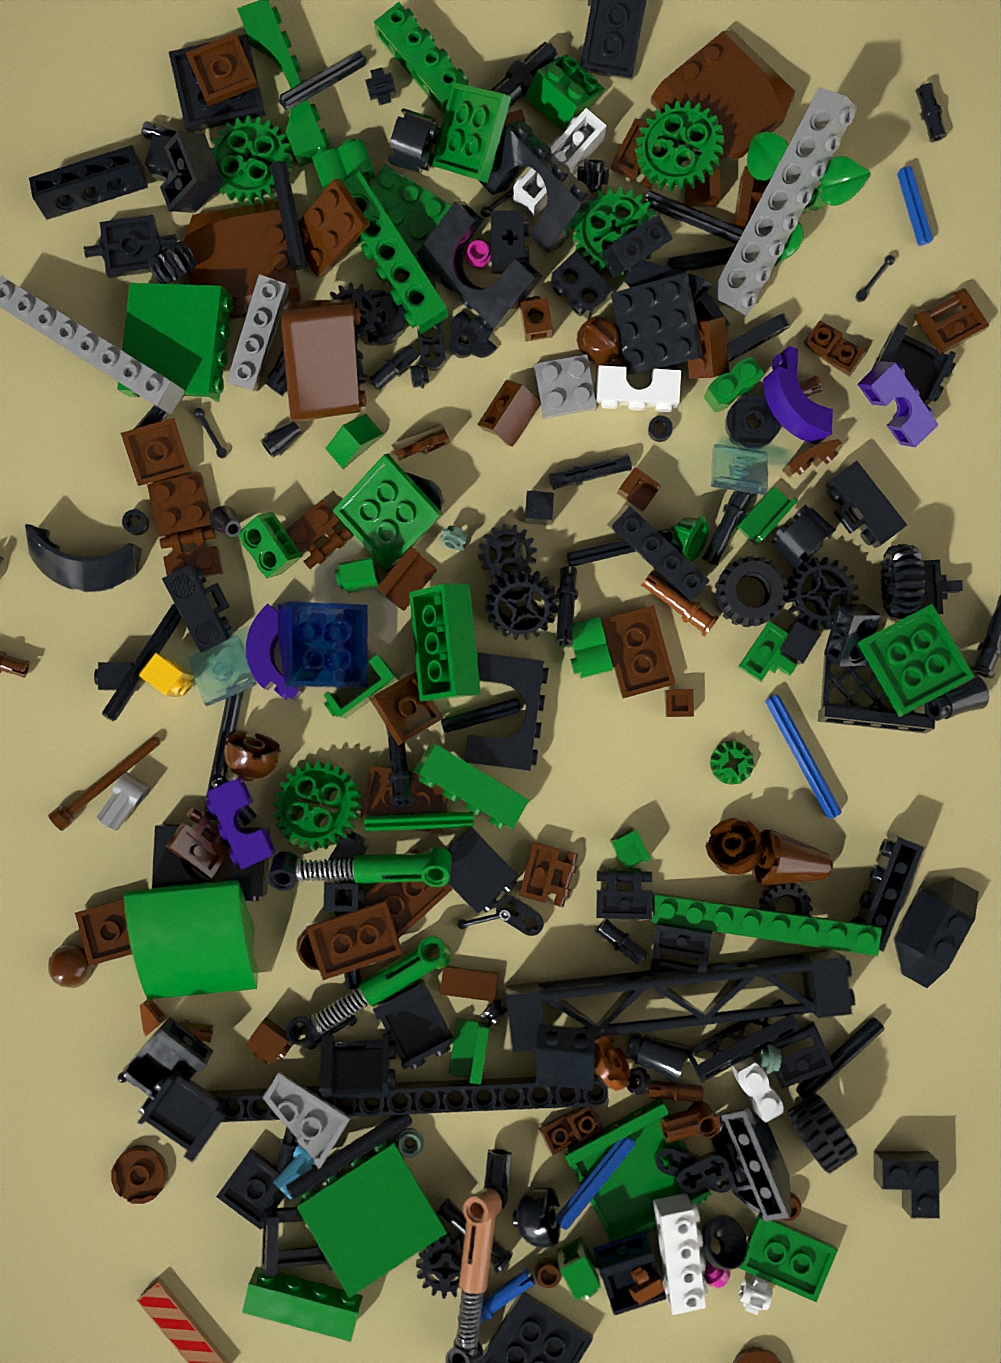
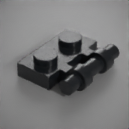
[596,868,652,919]

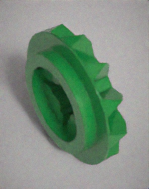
[710,741,755,785]

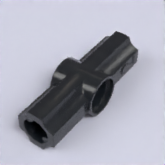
[490,41,560,107]

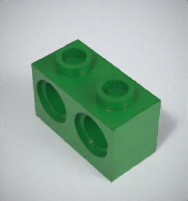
[238,512,303,579]
[557,1236,601,1301]

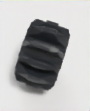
[148,241,197,284]

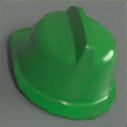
[670,514,709,562]

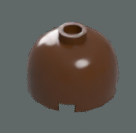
[224,731,281,782]
[706,818,764,875]

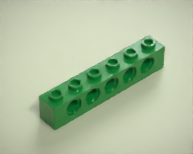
[343,171,448,334]

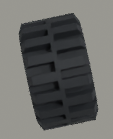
[714,556,788,627]
[787,1093,858,1174]

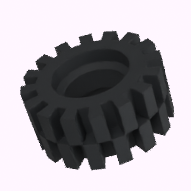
[759,883,813,916]

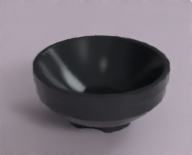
[701,1215,748,1270]

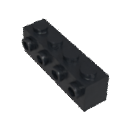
[851,835,924,952]

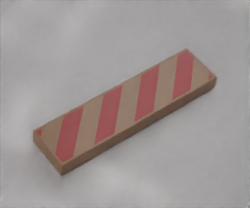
[137,1279,230,1363]

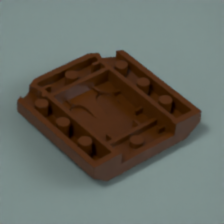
[651,30,796,160]
[183,201,302,320]

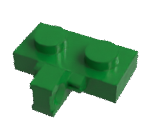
[738,621,797,682]

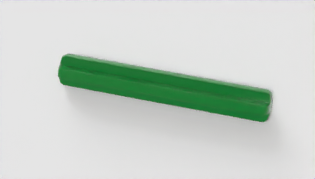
[364,812,474,831]

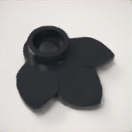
[449,311,497,358]

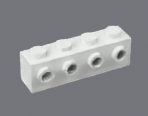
[513,108,607,218]
[654,1193,708,1315]

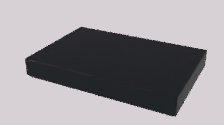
[580,0,647,80]

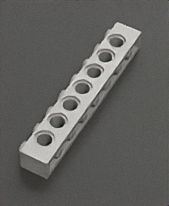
[710,87,857,316]
[0,276,185,414]

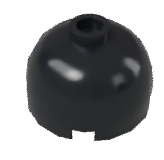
[513,1188,561,1247]

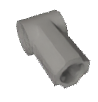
[97,772,150,831]

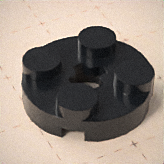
[358,290,406,346]
[725,394,781,450]

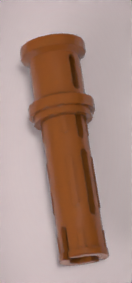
[641,572,719,637]

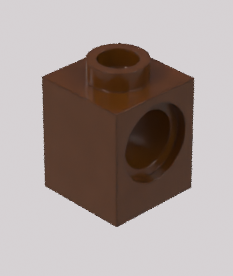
[520,296,553,342]

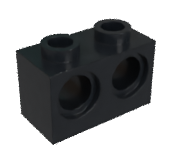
[551,251,613,320]
[824,604,881,667]

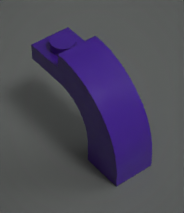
[763,346,833,445]
[246,603,303,700]

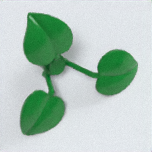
[747,132,871,266]

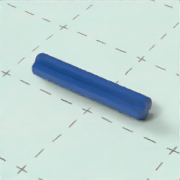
[897,166,933,246]

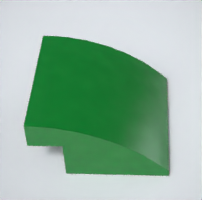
[124,880,258,1000]

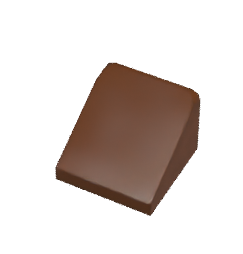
[139,999,167,1037]

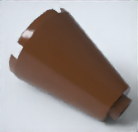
[752,830,833,885]

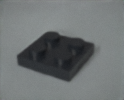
[216,1148,286,1230]

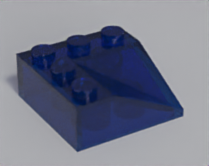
[278,601,368,689]

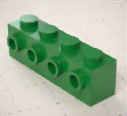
[374,2,469,115]
[414,743,529,830]
[242,1267,363,1342]

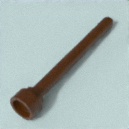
[48,736,160,831]

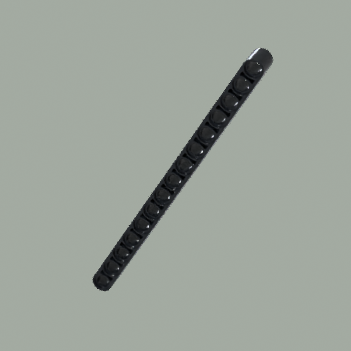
[208,1074,608,1122]

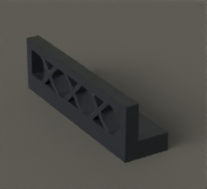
[687,999,799,1083]

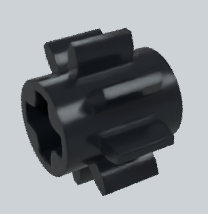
[365,67,396,106]
[577,159,609,192]

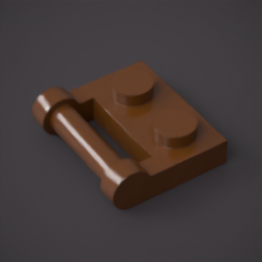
[915,288,990,355]

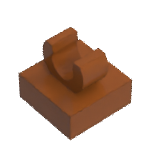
[629,1266,665,1305]

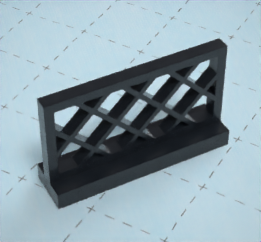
[818,656,935,734]

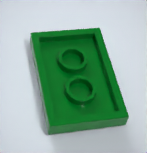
[738,1215,838,1302]

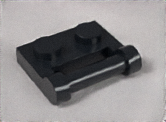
[650,922,712,974]
[772,1021,834,1089]

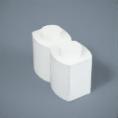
[732,1056,783,1122]

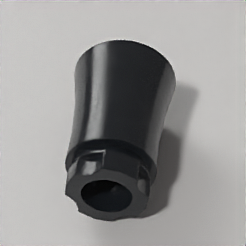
[924,673,989,721]
[625,1033,688,1083]

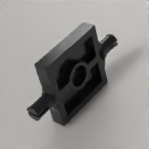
[83,215,177,278]

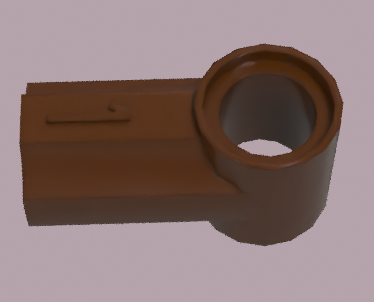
[660,1101,721,1143]

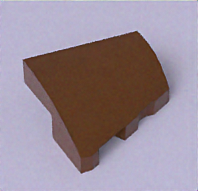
[391,424,450,461]

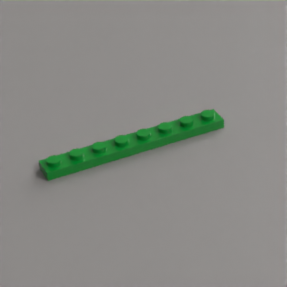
[652,893,882,956]

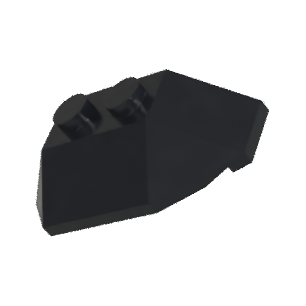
[893,878,979,988]
[712,1108,791,1221]

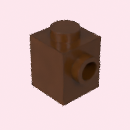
[245,1017,292,1064]

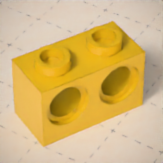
[139,653,195,698]

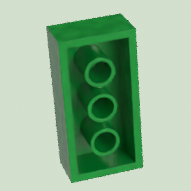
[409,584,481,701]

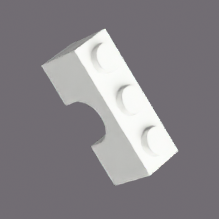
[596,366,681,412]

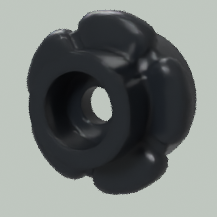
[410,362,429,389]
[626,1067,651,1095]

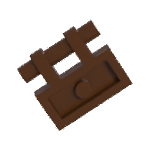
[610,118,667,189]
[286,500,352,569]
[159,527,224,577]
[165,807,231,878]
[519,842,578,908]

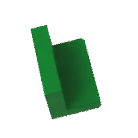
[736,486,798,545]
[449,1018,489,1084]

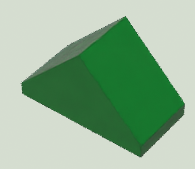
[325,414,384,470]

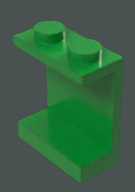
[323,654,398,718]

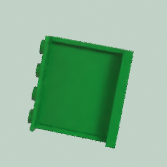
[117,283,233,402]
[564,1099,712,1242]
[297,1139,447,1298]

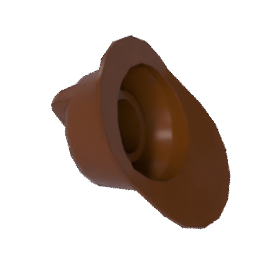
[577,317,626,367]

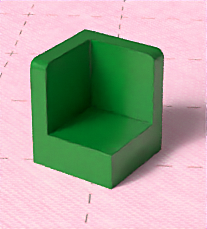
[610,828,651,870]

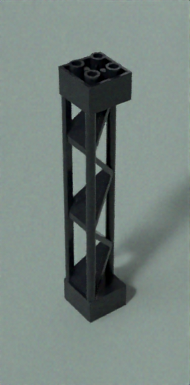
[506,949,855,1052]

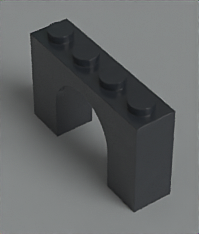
[478,120,596,253]
[416,201,543,328]
[465,653,549,771]
[152,824,270,901]

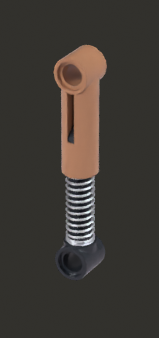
[445,1188,502,1363]

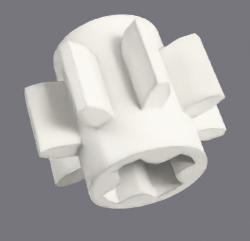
[738,1275,773,1315]

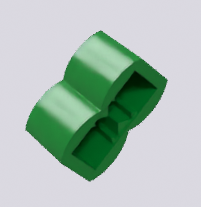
[312,139,375,191]
[704,357,764,412]
[335,557,380,593]
[567,617,613,679]

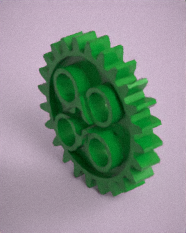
[635,101,725,192]
[210,116,294,205]
[572,186,656,277]
[272,760,362,851]

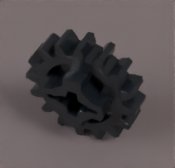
[329,282,383,345]
[478,524,537,579]
[416,1232,464,1299]

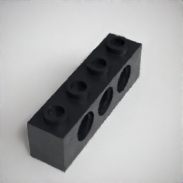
[29,145,148,220]
[607,504,710,601]

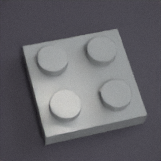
[534,354,597,419]

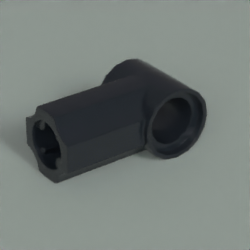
[483,1148,512,1210]

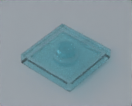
[711,444,768,495]
[187,635,257,707]

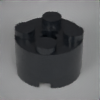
[388,108,440,174]
[771,504,836,570]

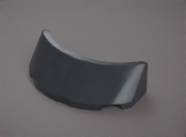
[25,524,142,592]

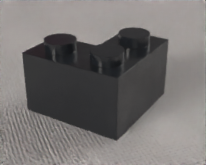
[160,131,224,213]
[873,1151,940,1219]

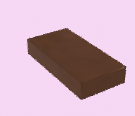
[440,966,498,1002]

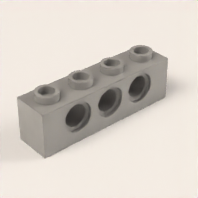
[227,274,289,392]

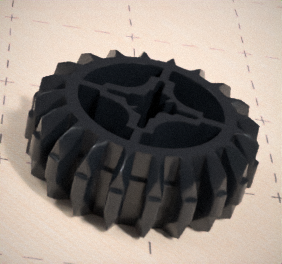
[880,544,925,619]
[784,557,859,631]
[485,567,559,641]

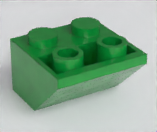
[524,54,605,132]

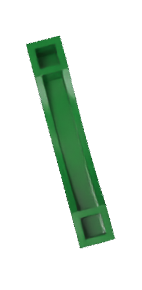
[237,0,330,167]

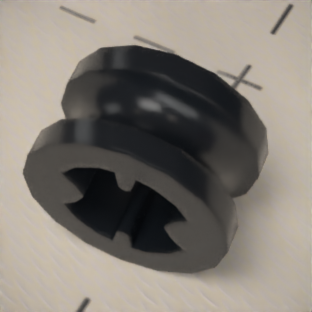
[648,415,673,442]
[122,509,149,536]
[481,998,507,1026]

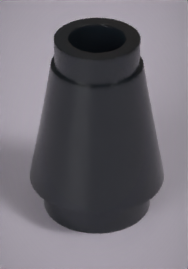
[260,421,303,458]
[210,506,241,537]

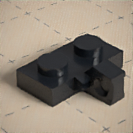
[920,559,963,615]

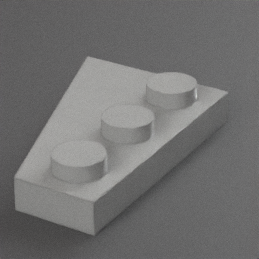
[263,1072,351,1169]

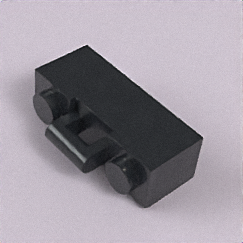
[825,460,907,548]
[161,564,232,653]

